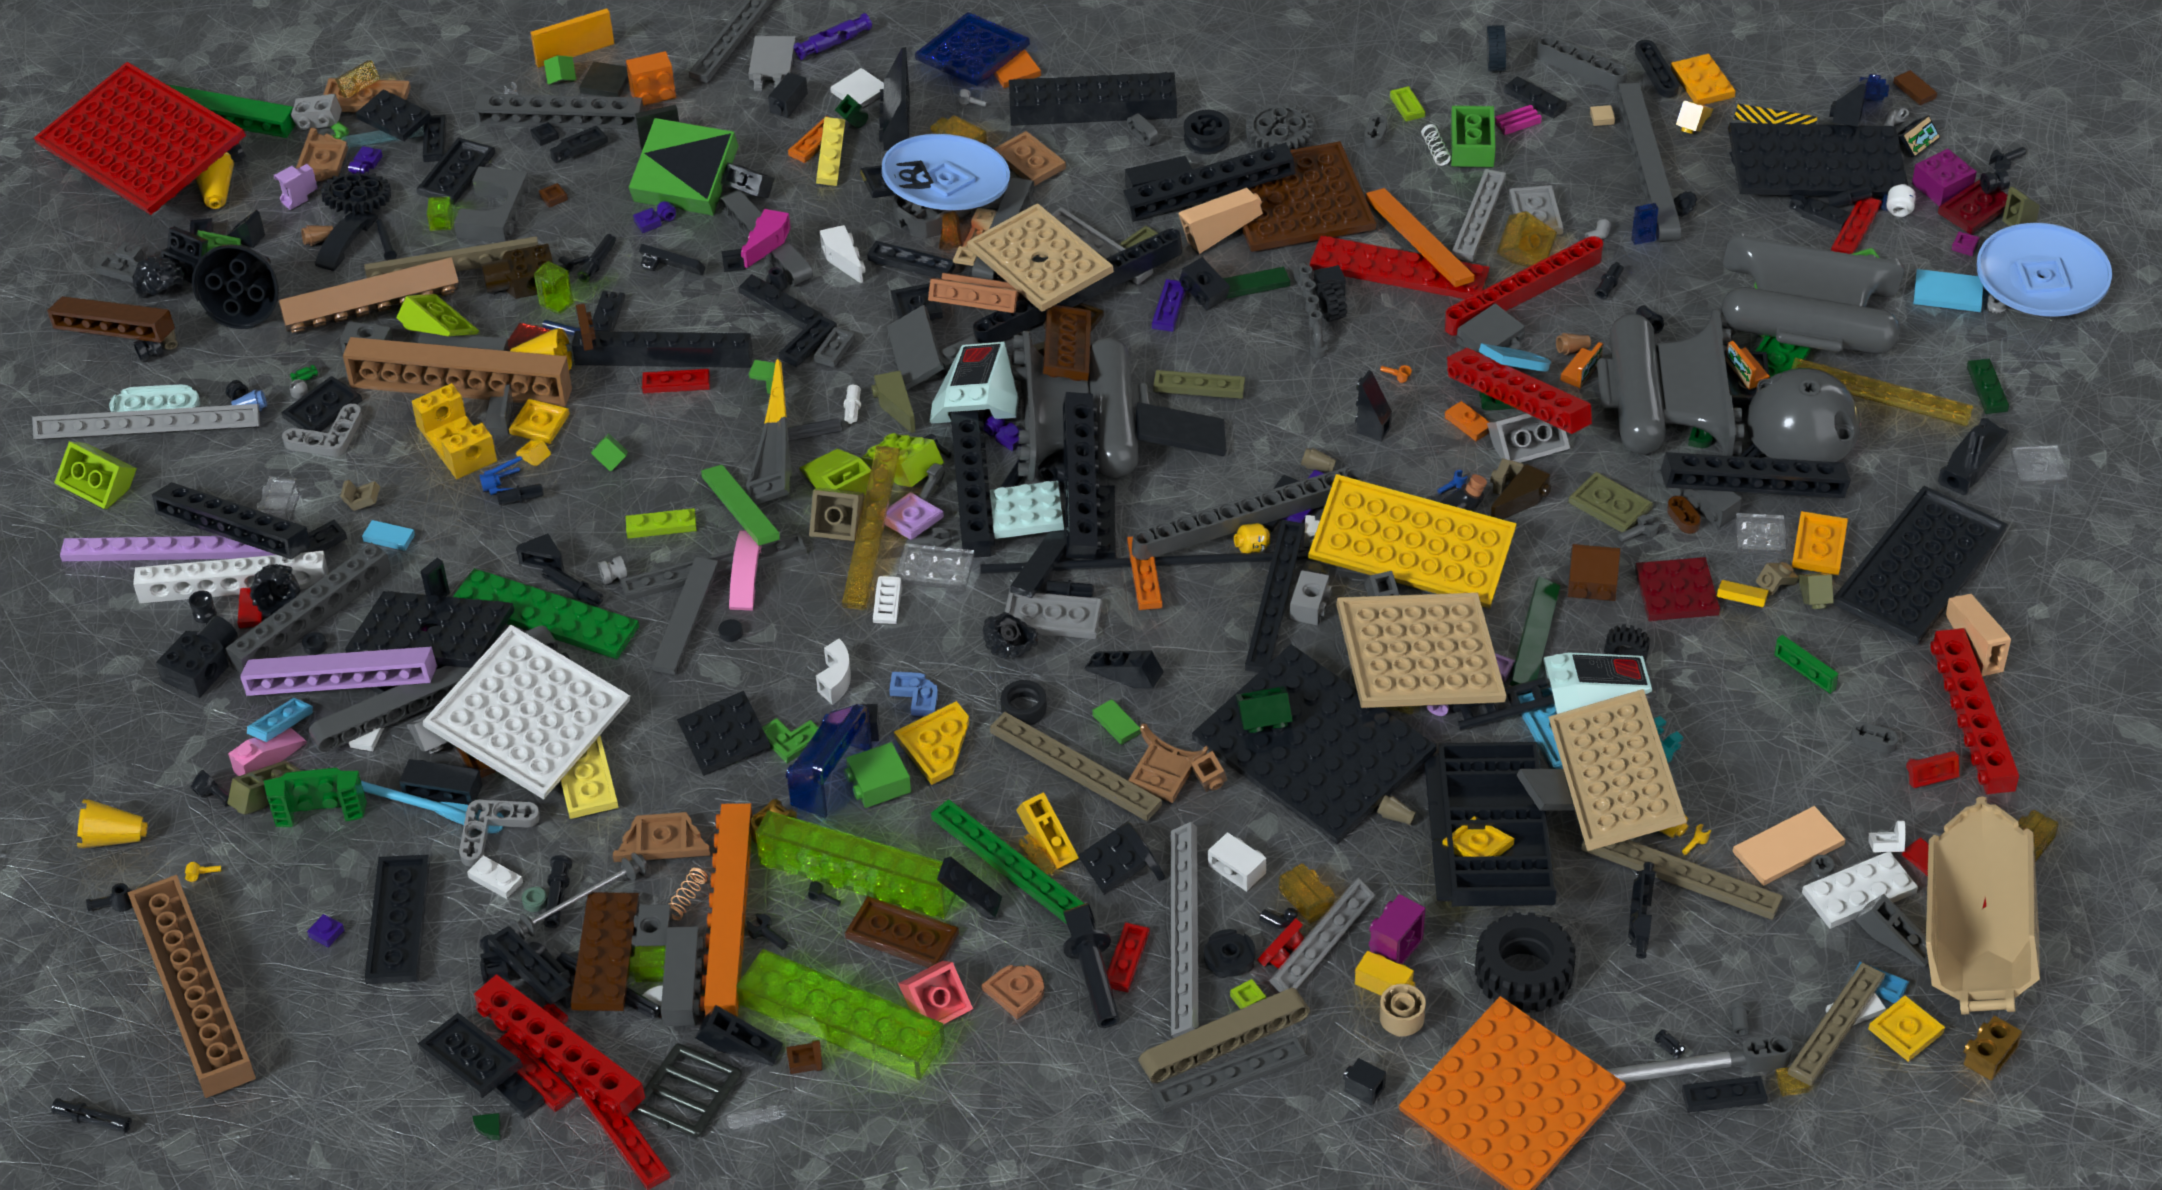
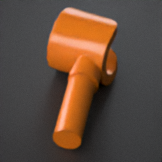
[1380,365,1412,383]

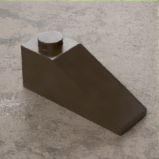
[1491,464,1552,520]

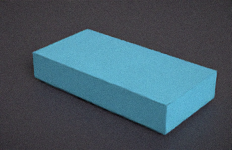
[362,520,415,551]

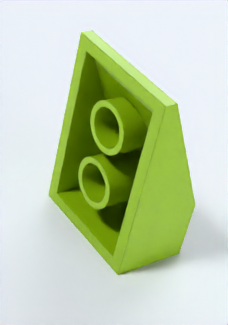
[396,294,479,336]

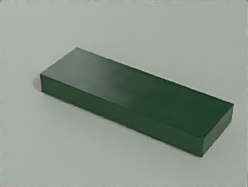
[1223,266,1290,299]

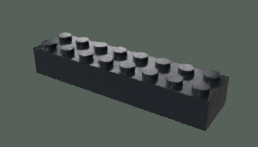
[1009,72,1177,126]

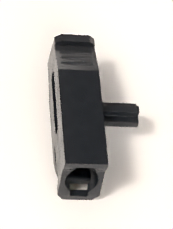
[1938,418,2009,495]

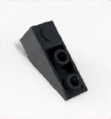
[1355,370,1392,442]
[1085,650,1164,688]

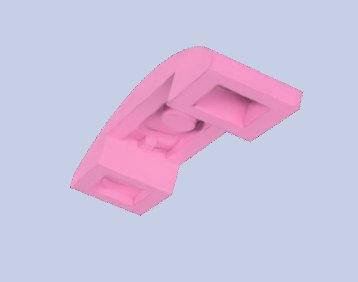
[729,530,762,611]

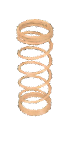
[669,867,708,920]

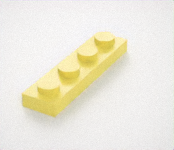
[816,117,845,186]

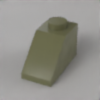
[2002,187,2040,226]
[1798,573,1833,609]

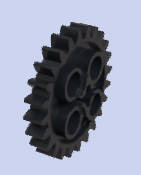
[321,171,391,215]

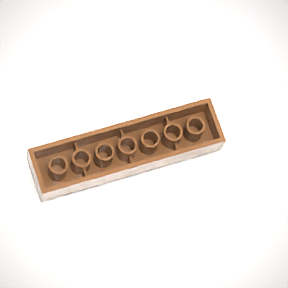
[279,257,459,334]

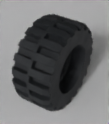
[1475,912,1576,1013]

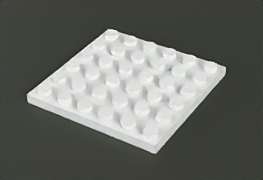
[423,625,630,799]

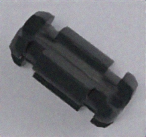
[1655,1029,1686,1059]

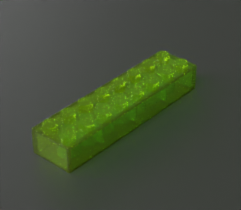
[755,811,956,919]
[736,949,945,1081]

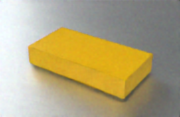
[1717,580,1769,607]

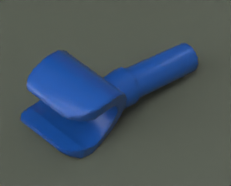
[1437,470,1468,494]

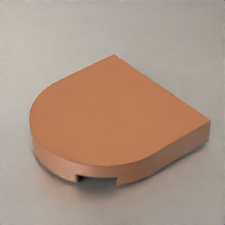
[982,965,1044,1020]

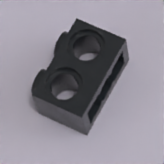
[721,163,775,198]

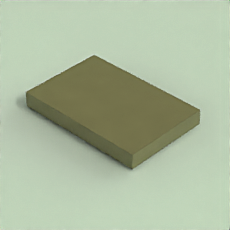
[1568,472,1653,532]

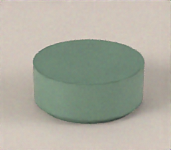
[521,887,547,912]

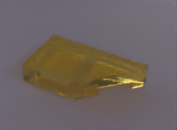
[1775,1067,1825,1096]

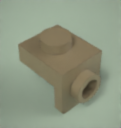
[1490,458,1524,495]
[340,480,380,511]
[1756,562,1799,595]

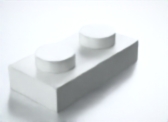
[467,855,523,899]

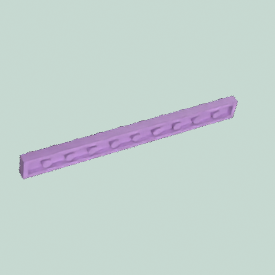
[60,536,276,562]

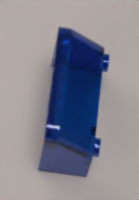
[786,704,872,818]

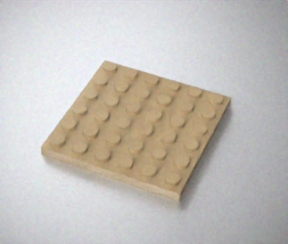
[1336,593,1506,708]

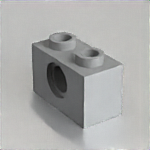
[1290,570,1332,625]

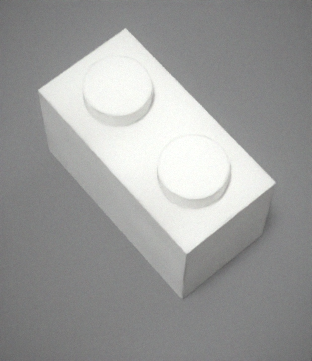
[1208,832,1266,892]

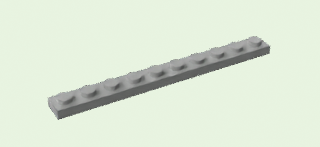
[32,404,260,439]
[1171,822,1199,1038]

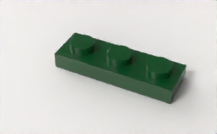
[1967,359,2009,414]

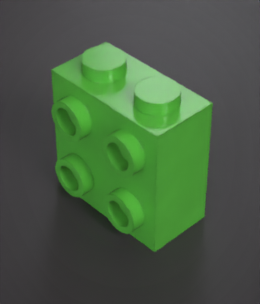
[844,742,911,808]

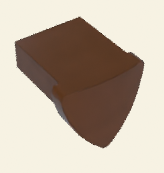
[786,1040,823,1074]

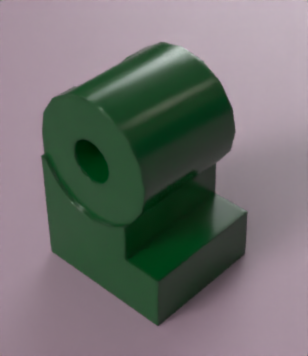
[835,94,869,128]

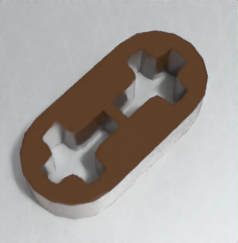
[1667,496,1701,534]

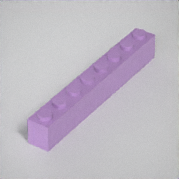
[240,647,437,696]

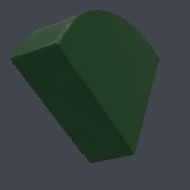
[472,1113,501,1140]

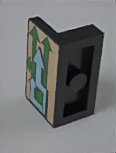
[1897,115,1940,157]

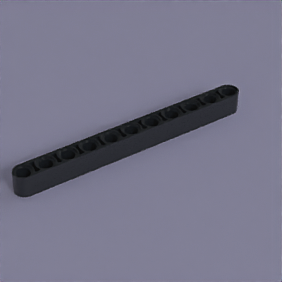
[973,228,1183,344]

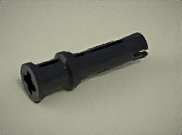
[543,855,573,928]

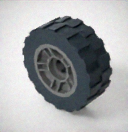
[1487,25,1506,71]

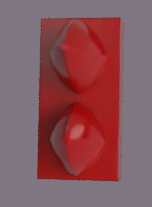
[1906,751,1960,788]
[1257,918,1305,969]

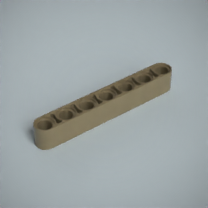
[1138,988,1310,1083]

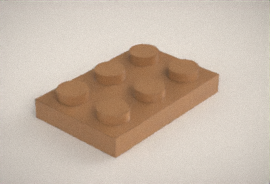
[994,131,1066,186]

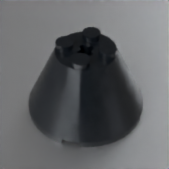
[192,244,279,329]

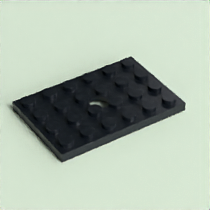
[345,591,515,668]

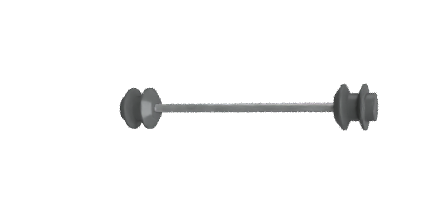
[510,853,647,941]

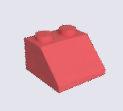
[898,961,973,1032]

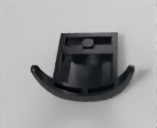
[1078,821,1165,895]

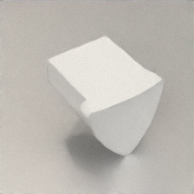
[1869,821,1905,852]

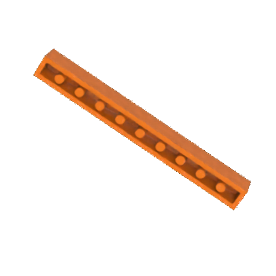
[700,803,753,1017]

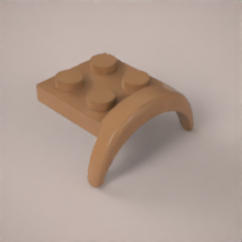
[1128,723,1208,803]

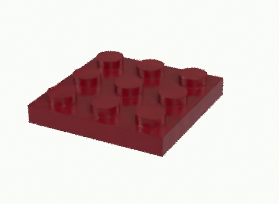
[1635,557,1720,621]

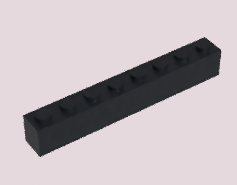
[572,331,753,368]

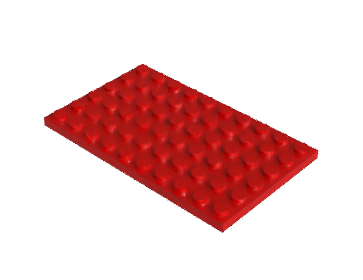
[33,62,246,215]

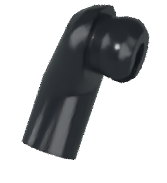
[1259,908,1298,929]

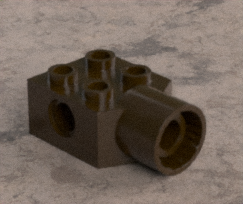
[481,243,559,299]

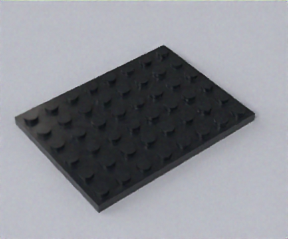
[1192,644,1437,844]

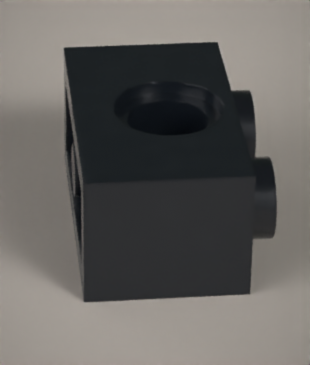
[1179,257,1230,311]

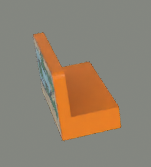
[1725,341,1770,389]
[1560,342,1603,388]

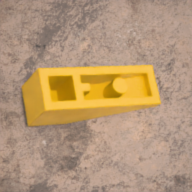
[1016,792,1079,870]

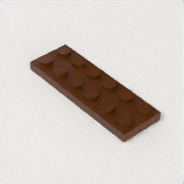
[1043,305,1091,381]
[571,892,639,1011]

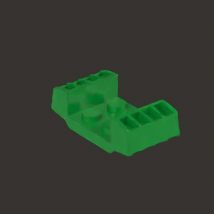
[264,768,367,827]

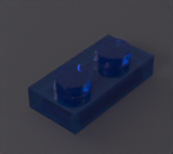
[1631,203,1659,245]

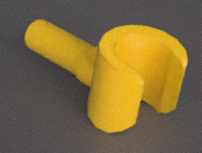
[1682,824,1711,855]
[185,862,221,882]

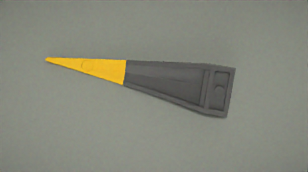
[746,359,792,505]

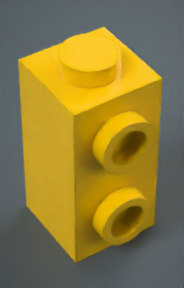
[1355,951,1416,996]

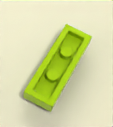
[626,508,697,539]

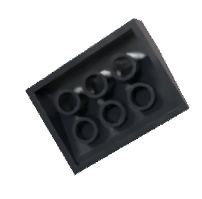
[879,47,910,151]

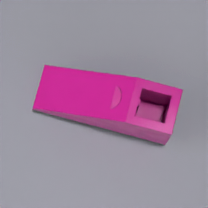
[741,209,791,268]

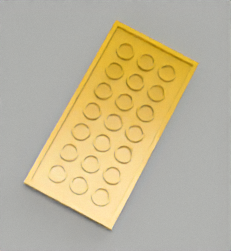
[1308,474,1517,609]

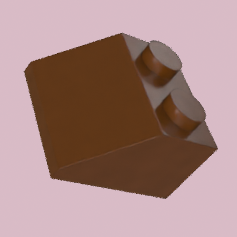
[1568,544,1620,601]

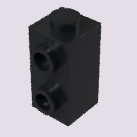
[768,72,808,118]

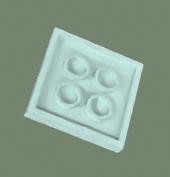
[990,481,1064,539]

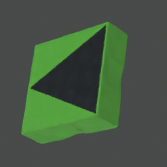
[629,118,739,216]

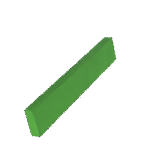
[701,465,780,546]

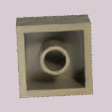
[809,488,864,541]

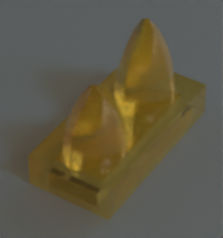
[335,60,380,98]

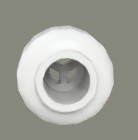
[1886,184,1916,217]

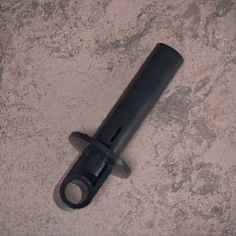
[1063,903,1120,1028]

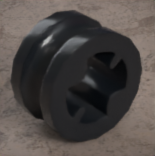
[225,380,249,400]

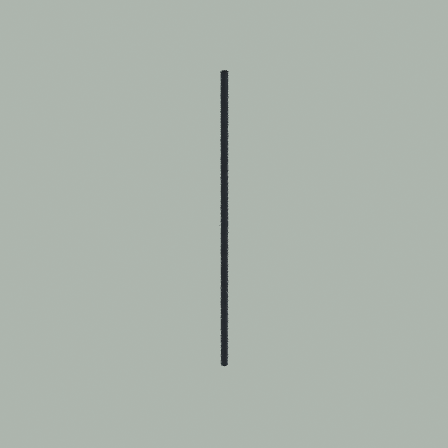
[980,550,1310,574]

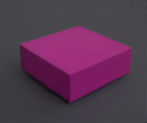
[1951,232,1980,256]

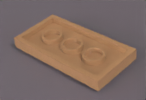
[323,78,411,113]

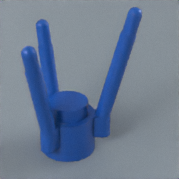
[479,456,522,495]

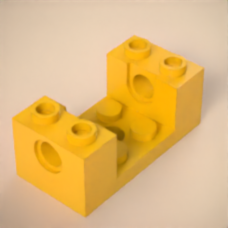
[411,383,497,480]

